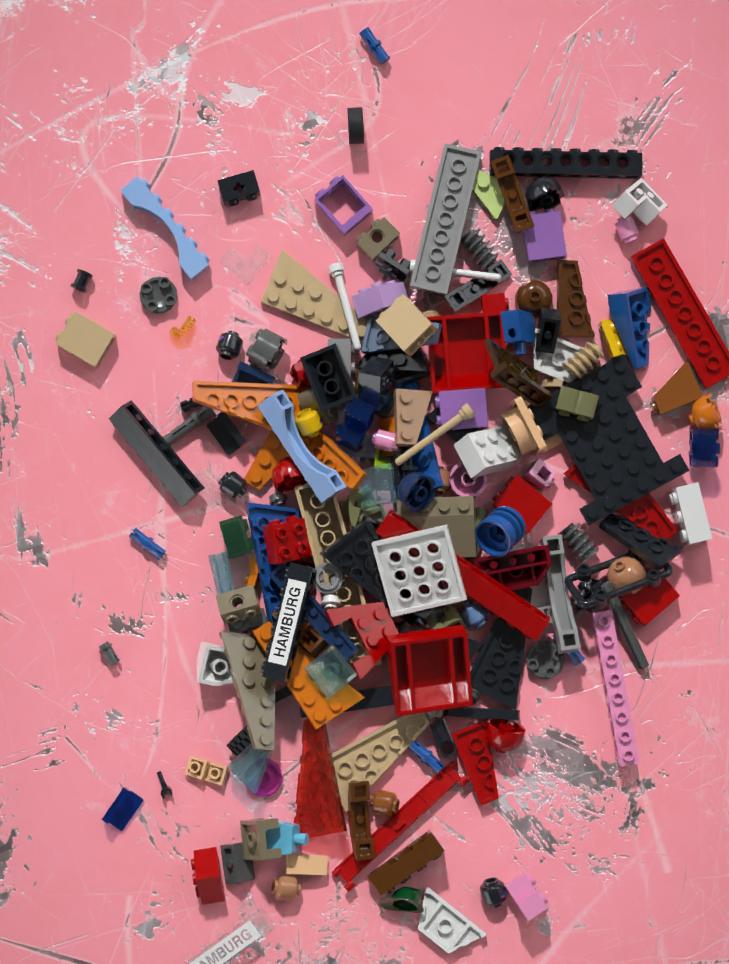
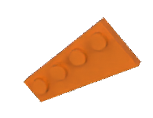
[244,430,304,490]
[304,430,368,490]

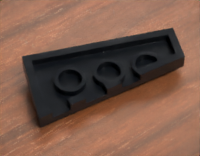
[599,513,683,571]

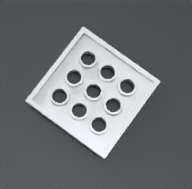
[372,524,467,617]

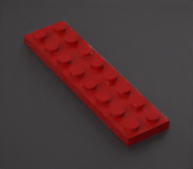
[630,238,729,389]

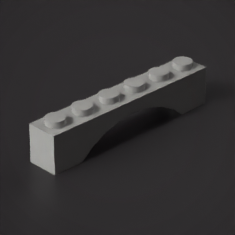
[540,534,580,654]

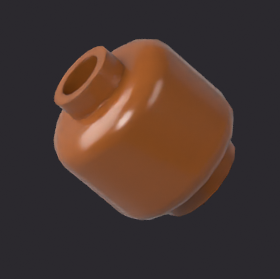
[370,790,400,817]

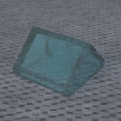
[304,645,358,699]

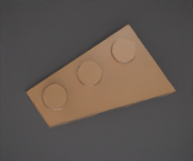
[394,389,432,447]

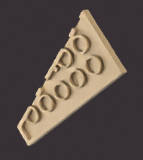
[261,249,368,343]
[319,713,430,812]

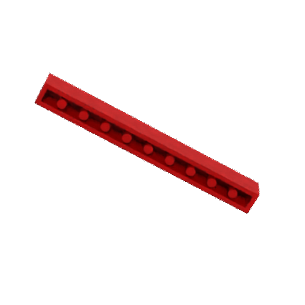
[376,509,550,641]

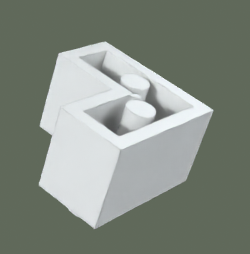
[612,178,668,226]

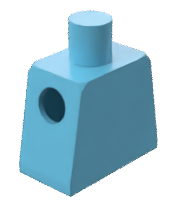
[265,820,309,855]

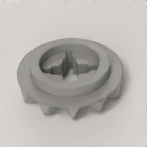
[313,563,343,594]

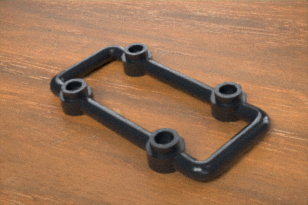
[564,549,673,608]

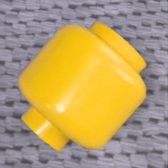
[295,408,323,438]

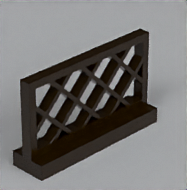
[484,338,553,409]

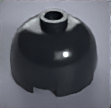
[525,176,565,212]

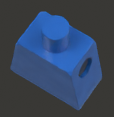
[501,309,535,356]

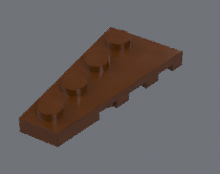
[557,260,595,338]

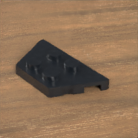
[357,348,428,374]

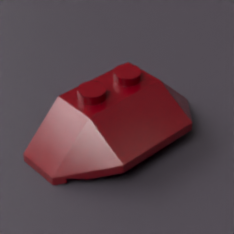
[473,544,552,591]

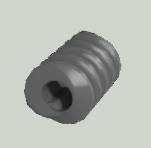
[460,228,499,271]
[558,522,599,563]

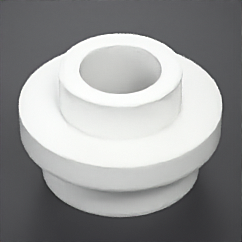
[321,595,340,610]

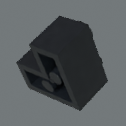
[358,356,396,411]

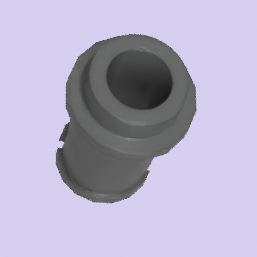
[99,641,120,666]

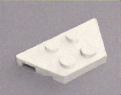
[532,328,600,384]
[418,887,486,954]

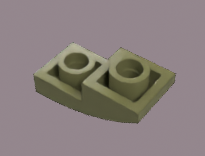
[349,488,364,528]

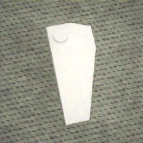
[197,641,234,686]

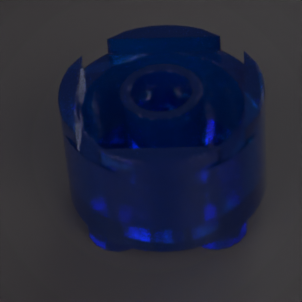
[689,429,720,468]

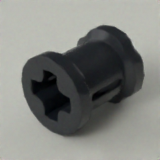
[70,269,93,293]

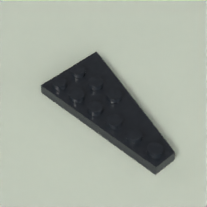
[319,520,415,626]
[470,587,533,710]

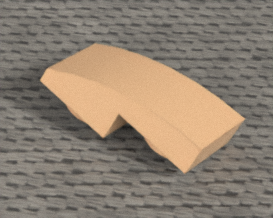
[184,755,230,786]
[285,854,328,875]

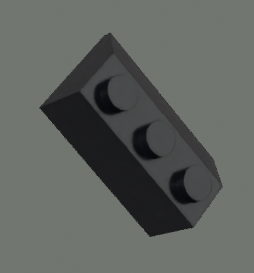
[300,343,358,412]

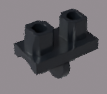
[375,248,411,282]
[390,451,418,486]
[575,578,607,613]

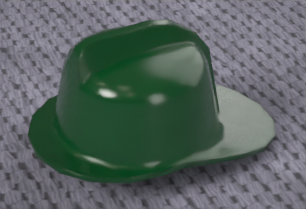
[378,887,424,913]

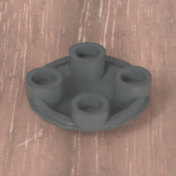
[139,276,178,314]
[526,641,565,679]

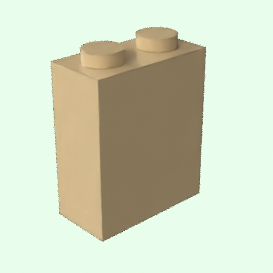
[376,294,438,357]
[55,311,116,369]

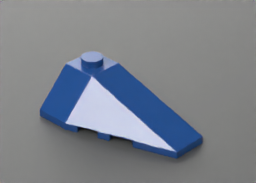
[608,287,651,369]

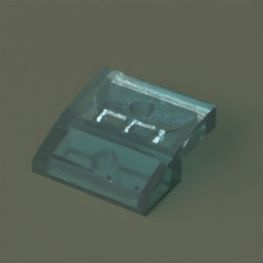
[359,463,397,509]

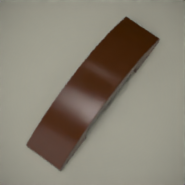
[490,155,535,233]
[348,780,375,861]

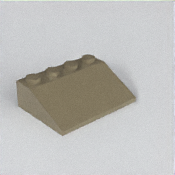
[397,496,477,560]

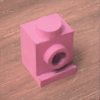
[522,458,557,490]

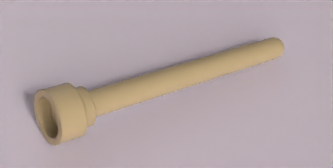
[395,403,476,465]

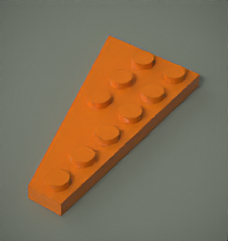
[192,381,309,442]
[252,621,365,730]

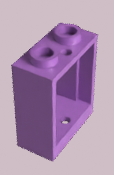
[314,175,373,237]

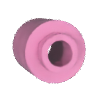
[615,216,639,245]
[372,430,400,452]

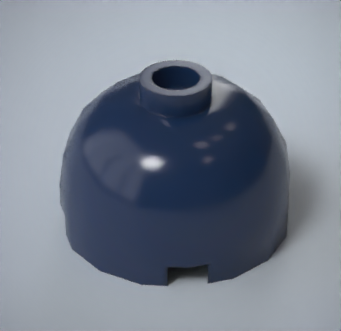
[397,472,436,512]

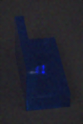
[101,786,144,831]

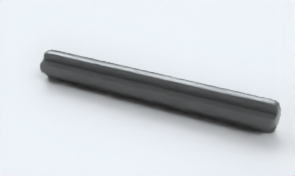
[601,581,649,669]

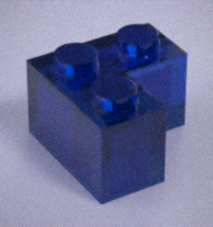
[335,397,375,452]

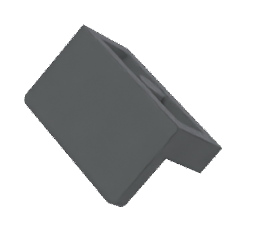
[220,842,255,884]

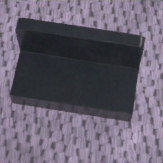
[206,412,247,455]

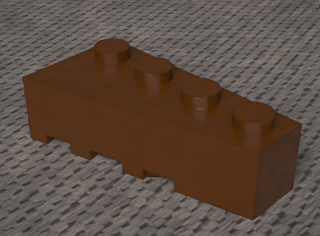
[367,829,445,896]

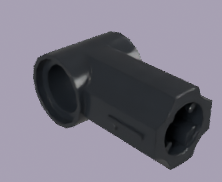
[429,719,456,757]

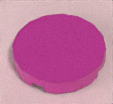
[244,758,283,797]

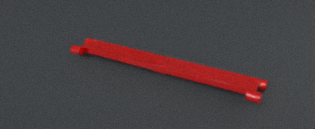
[331,761,470,892]

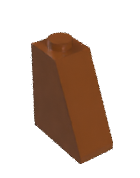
[650,362,703,416]

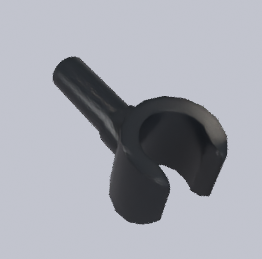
[157,771,173,799]

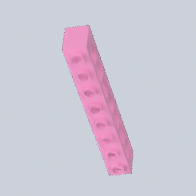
[591,610,640,766]

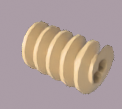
[562,339,605,379]

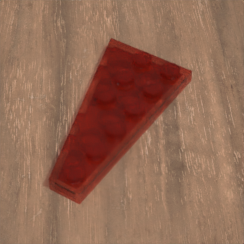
[294,719,347,838]

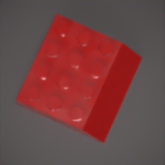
[427,311,506,394]
[386,625,473,717]

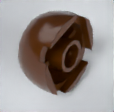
[515,280,553,318]

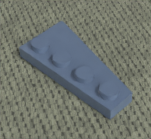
[361,315,442,354]

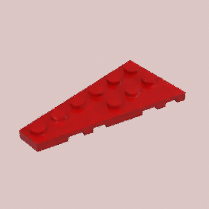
[563,465,678,540]

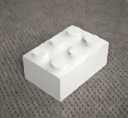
[454,425,522,479]
[669,482,712,546]

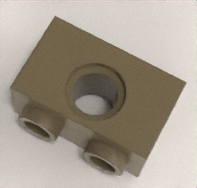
[357,217,400,262]
[216,584,262,624]

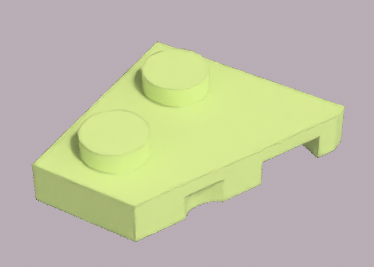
[472,170,505,220]

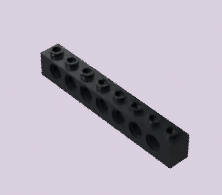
[489,147,643,179]

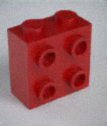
[262,515,312,564]

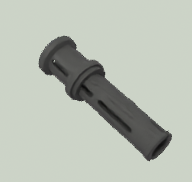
[163,406,217,446]

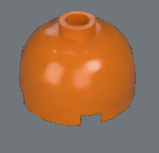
[689,393,723,433]

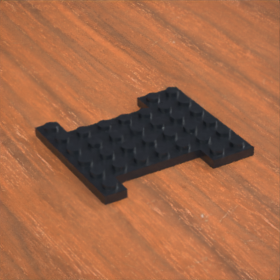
[527,354,690,526]

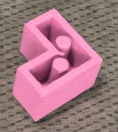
[505,872,548,921]

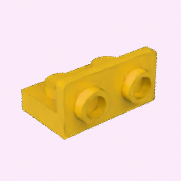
[598,319,628,360]

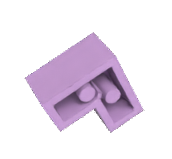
[352,280,408,318]

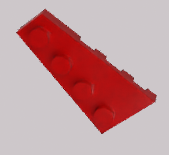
[451,719,499,806]

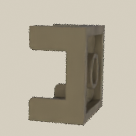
[240,818,282,860]

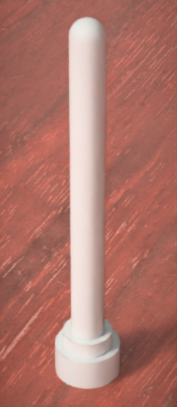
[410,260,501,281]
[328,262,361,351]

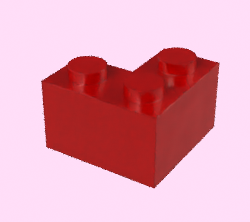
[191,847,225,905]

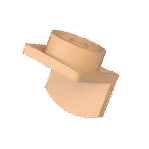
[501,392,563,456]

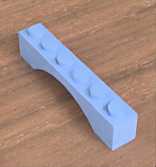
[120,176,210,281]
[258,390,347,503]

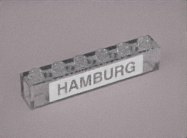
[184,907,276,964]

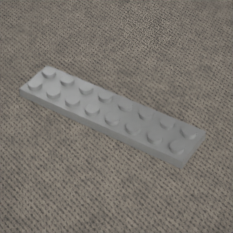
[409,143,481,296]

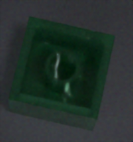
[219,515,255,561]

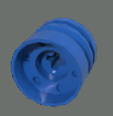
[475,506,526,557]

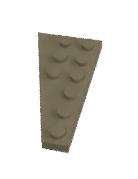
[219,631,275,752]

